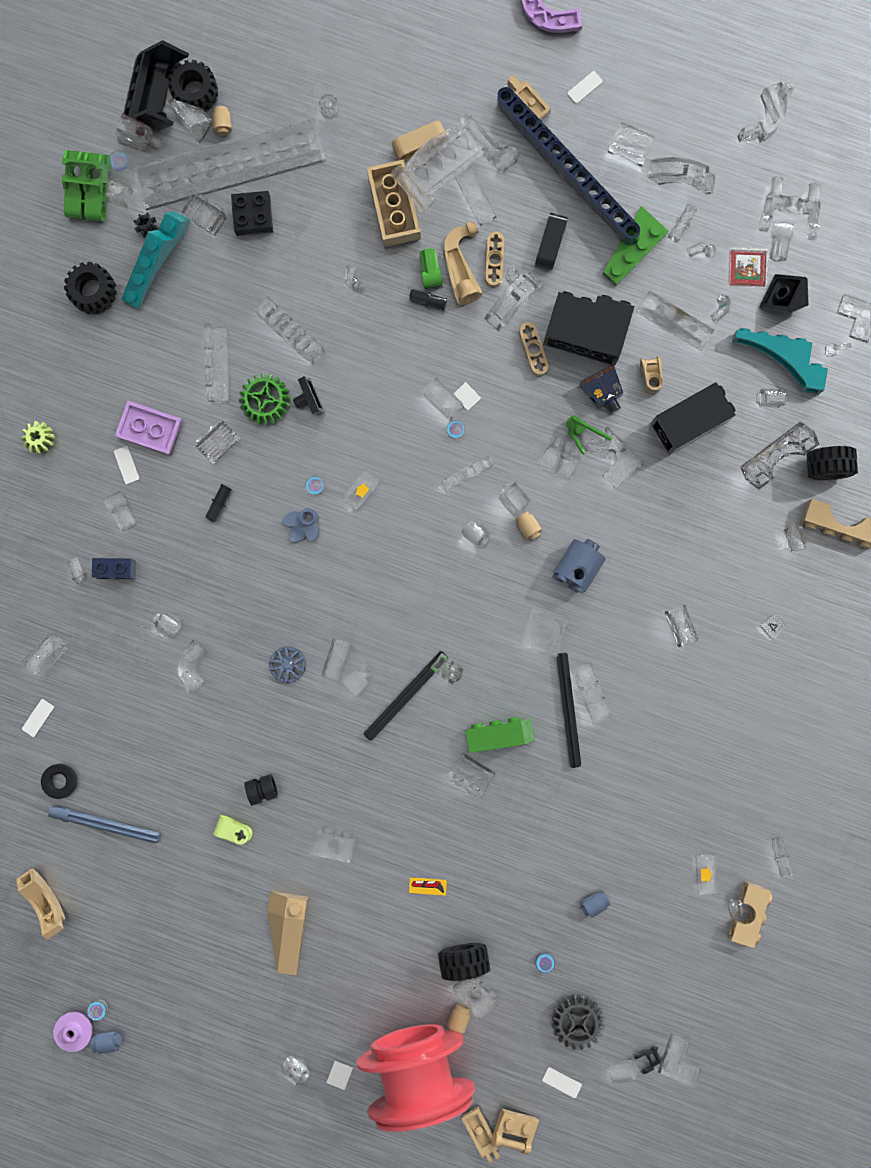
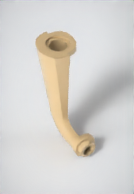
[445,221,483,306]

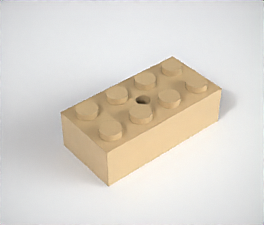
[367,159,421,247]

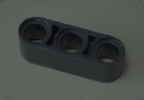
[535,212,568,269]

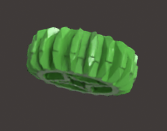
[239,373,290,425]

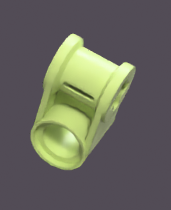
[213,815,253,845]

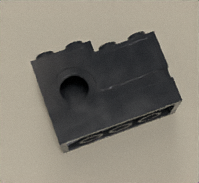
[543,291,635,366]

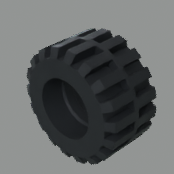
[168,60,218,115]
[64,262,117,314]
[806,446,858,480]
[438,943,490,981]

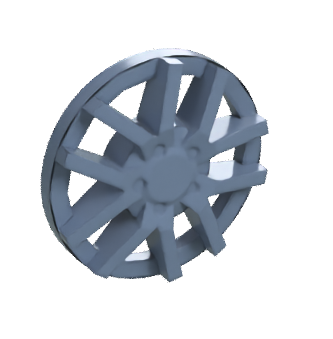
[269,647,306,683]

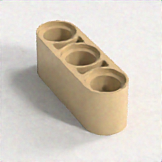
[391,120,448,161]

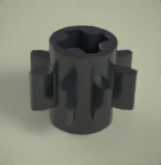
[133,212,158,238]

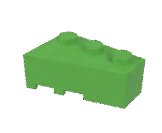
[466,717,535,753]

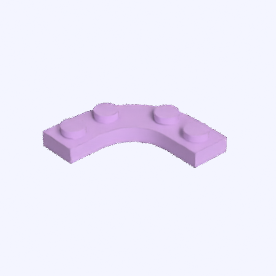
[521,0,582,33]

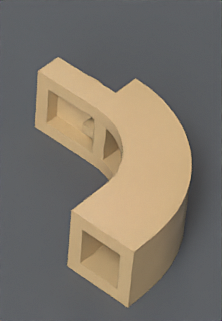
[16,868,65,940]

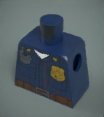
[580,364,623,414]

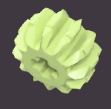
[20,421,55,454]

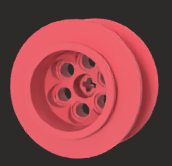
[357,1024,475,1132]

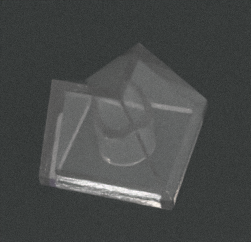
[169,98,213,144]

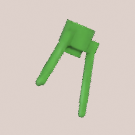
[566,415,612,455]

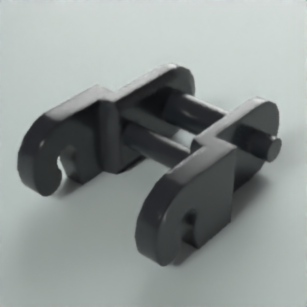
[634,1046,664,1074]

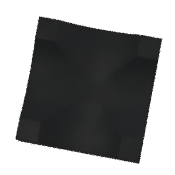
[231,191,273,236]

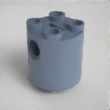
[552,539,606,594]

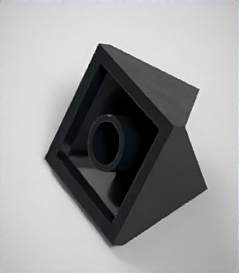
[759,274,809,313]

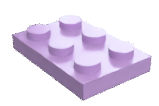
[115,401,182,455]

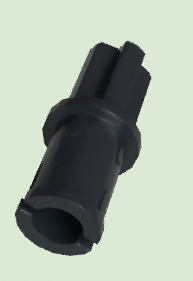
[409,289,447,310]
[205,484,232,522]

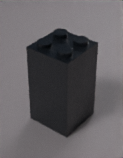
[650,382,736,456]

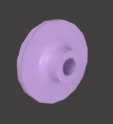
[53,1012,93,1052]

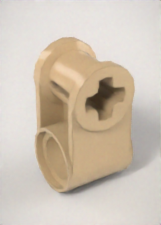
[640,356,663,395]

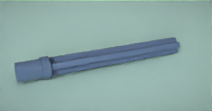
[48,806,160,843]

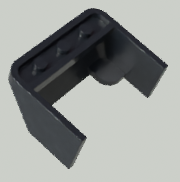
[122,40,189,131]

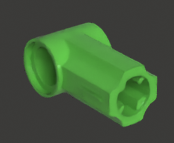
[419,248,443,289]

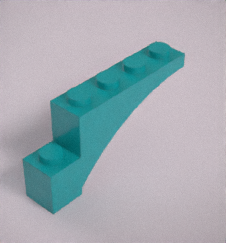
[121,211,190,309]
[732,328,828,394]

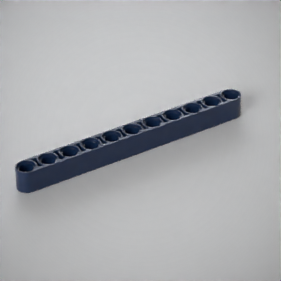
[497,87,641,245]

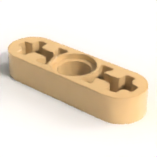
[485,232,504,288]
[519,322,548,376]

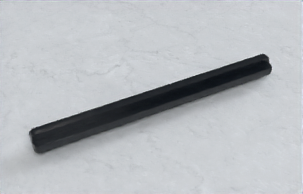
[364,651,448,741]
[556,653,581,768]

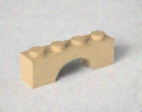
[800,499,871,549]

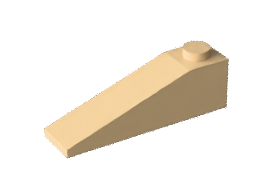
[268,891,309,976]

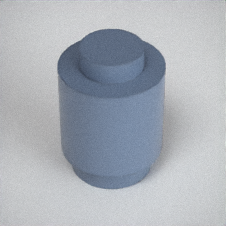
[580,891,611,918]
[91,1031,122,1054]

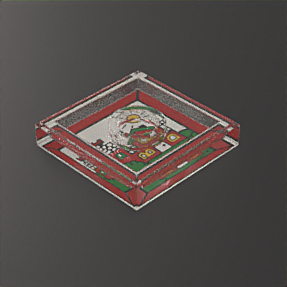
[728,247,768,287]

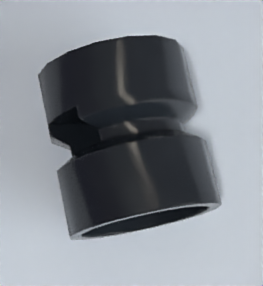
[244,774,278,806]

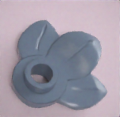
[282,508,319,542]

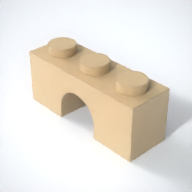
[728,882,772,948]

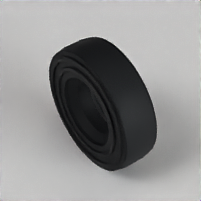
[41,764,77,799]

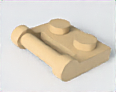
[491,1109,539,1155]

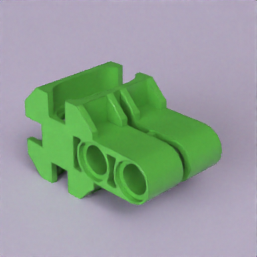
[62,150,111,222]

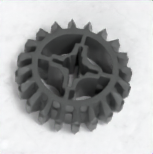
[551,995,605,1050]

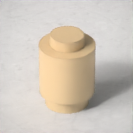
[211,106,232,137]
[516,511,542,541]
[447,1003,471,1033]

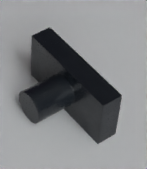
[293,376,325,416]

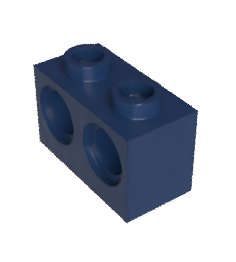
[92,558,136,579]

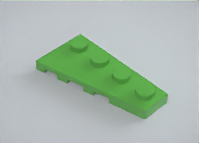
[603,206,669,286]

